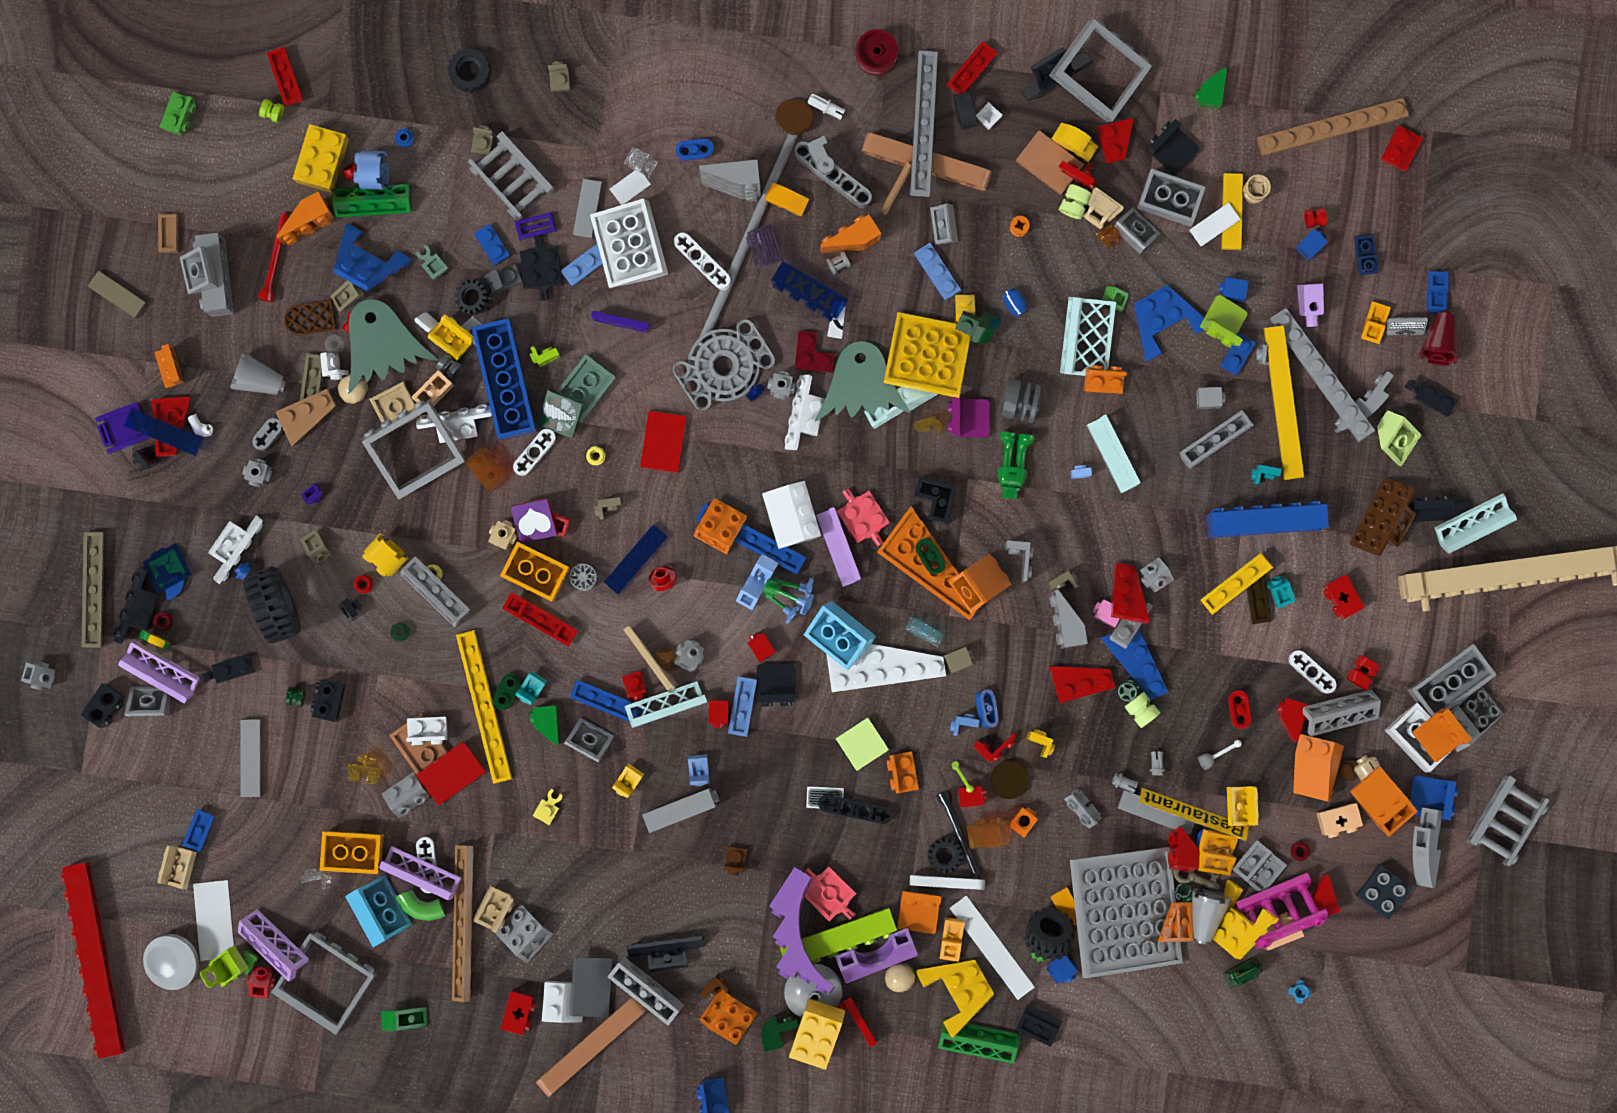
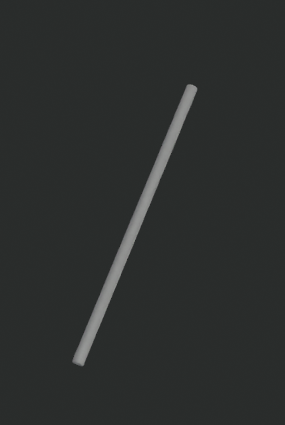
[692,133,798,357]

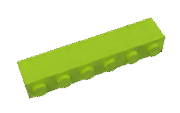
[780,907,897,964]

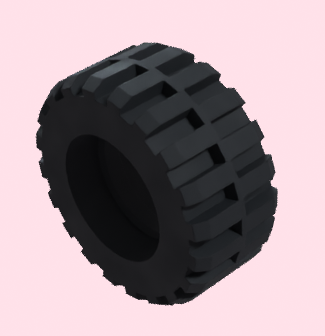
[243,566,301,644]

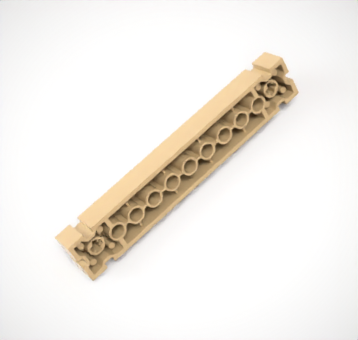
[1398,546,1617,612]

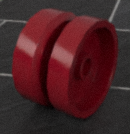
[856,29,898,76]

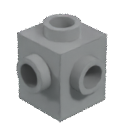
[767,371,796,400]
[243,458,272,487]
[1140,558,1174,592]
[673,640,705,672]
[21,661,56,690]

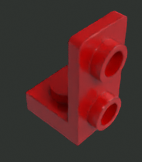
[973,733,1017,763]

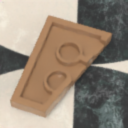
[276,388,336,447]

